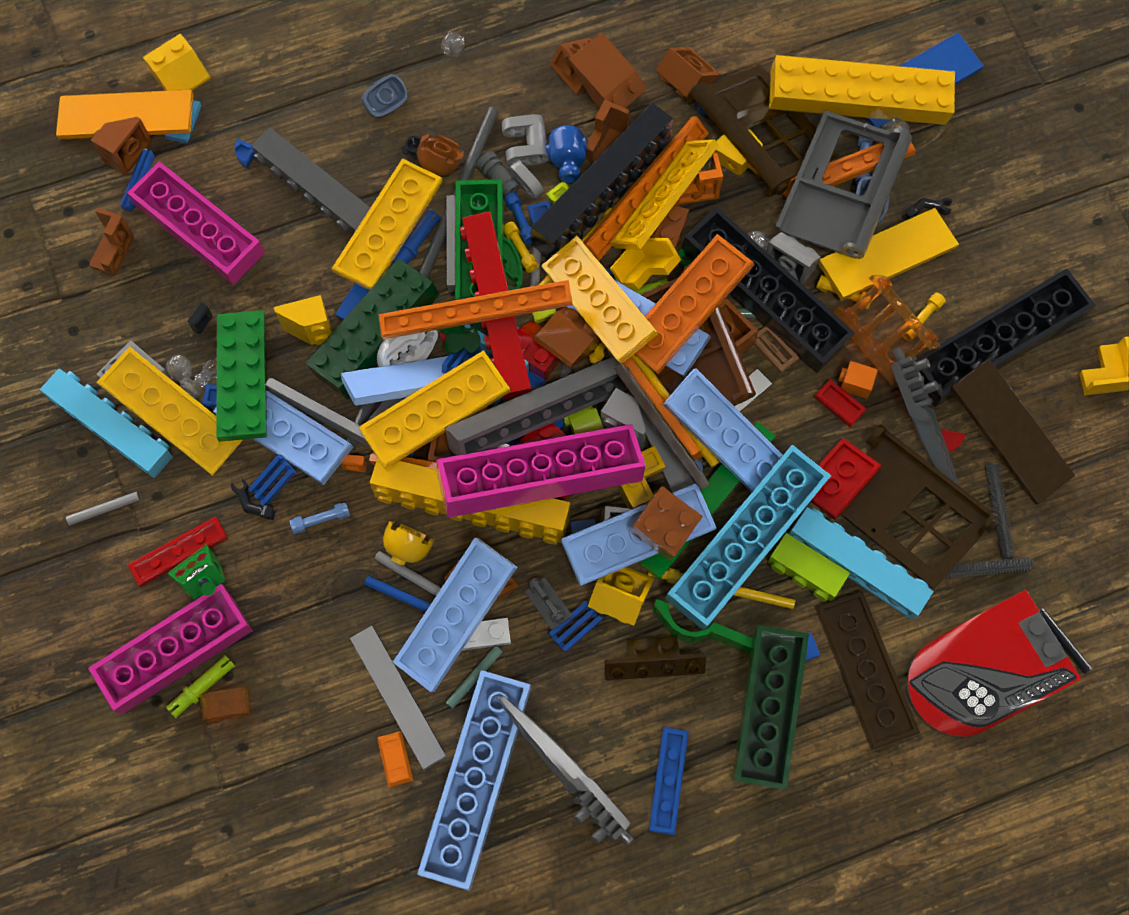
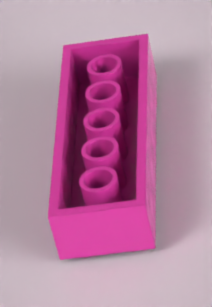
[127,161,265,285]
[88,584,253,715]

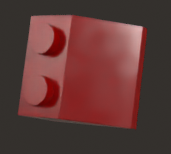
[518,321,561,382]

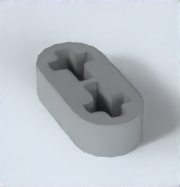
[508,160,544,199]

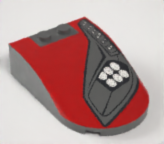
[906,590,1082,738]

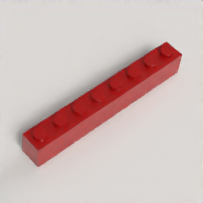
[460,211,532,401]

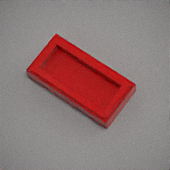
[814,379,867,428]

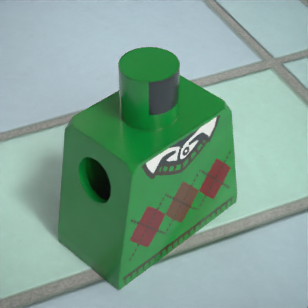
[168,544,225,601]

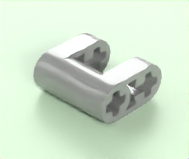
[501,114,549,166]

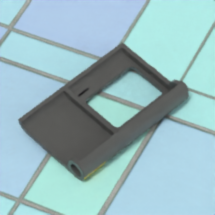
[776,110,912,259]

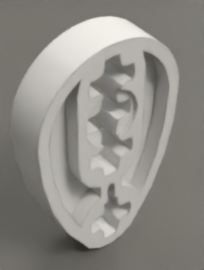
[377,330,438,367]

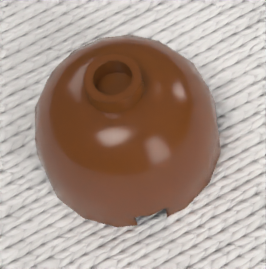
[417,134,464,177]

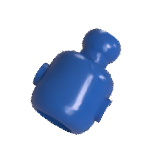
[546,125,588,183]

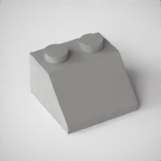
[767,232,821,285]

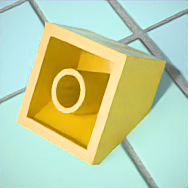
[143,34,211,91]
[274,295,332,345]
[588,567,654,626]

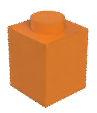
[838,361,878,399]

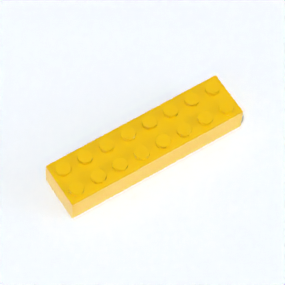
[769,55,955,125]
[370,458,570,545]

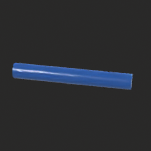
[364,576,431,612]

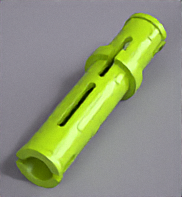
[165,654,235,718]

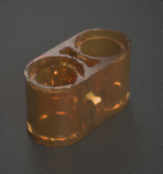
[200,687,251,722]

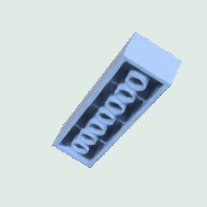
[418,670,531,891]

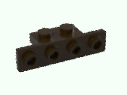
[604,636,706,681]

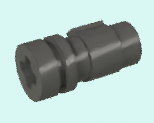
[476,151,520,196]

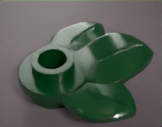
[437,322,481,354]

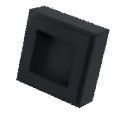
[188,303,213,334]

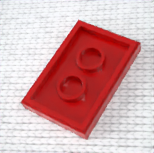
[810,438,881,520]

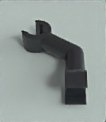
[902,198,953,220]
[231,479,276,520]

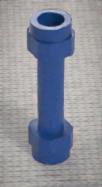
[504,192,532,245]

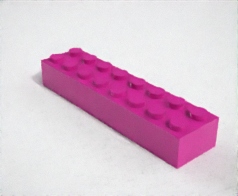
[437,424,646,518]

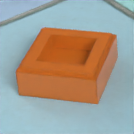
[340,454,367,472]

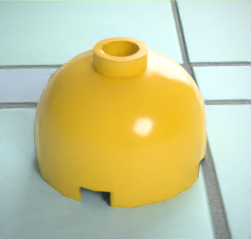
[383,521,434,566]

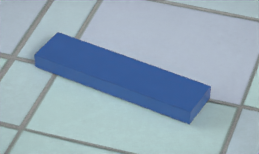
[649,727,689,836]

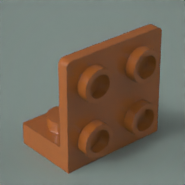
[550,38,592,95]

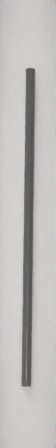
[346,107,499,450]

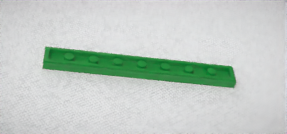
[640,421,776,581]

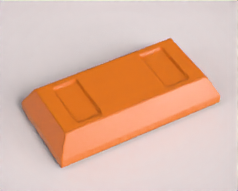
[377,731,414,788]

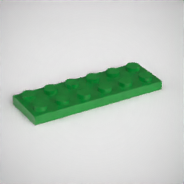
[216,310,267,442]

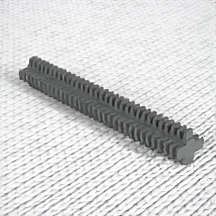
[985,463,1016,559]
[932,557,1033,580]

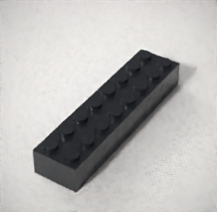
[531,103,673,260]
[681,207,855,373]
[915,269,1096,407]

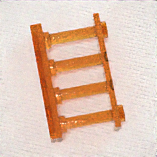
[833,275,941,385]

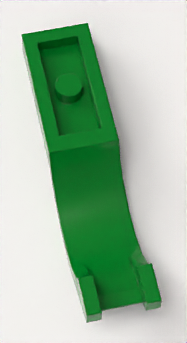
[652,599,753,654]

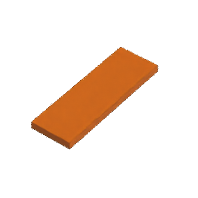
[634,234,754,374]

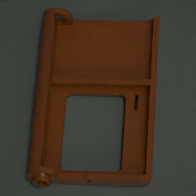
[641,264,756,406]

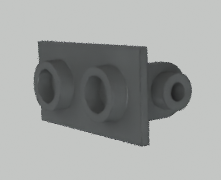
[524,577,573,630]

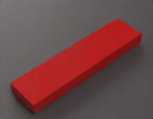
[128,517,229,587]

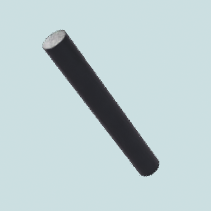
[1039,608,1092,674]

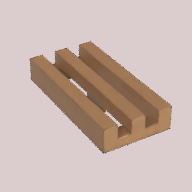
[754,326,799,374]

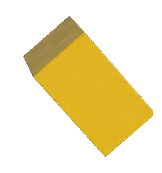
[610,238,681,290]
[1079,337,1129,395]
[616,446,666,509]

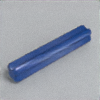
[120,149,155,212]

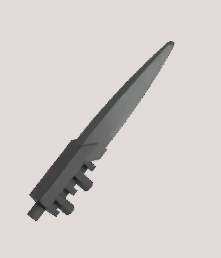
[891,347,960,486]
[497,695,633,845]

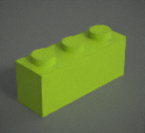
[768,533,850,602]

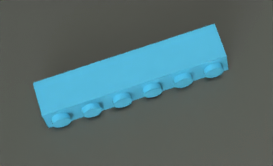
[40,368,173,478]
[789,507,934,620]

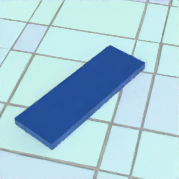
[865,33,984,128]

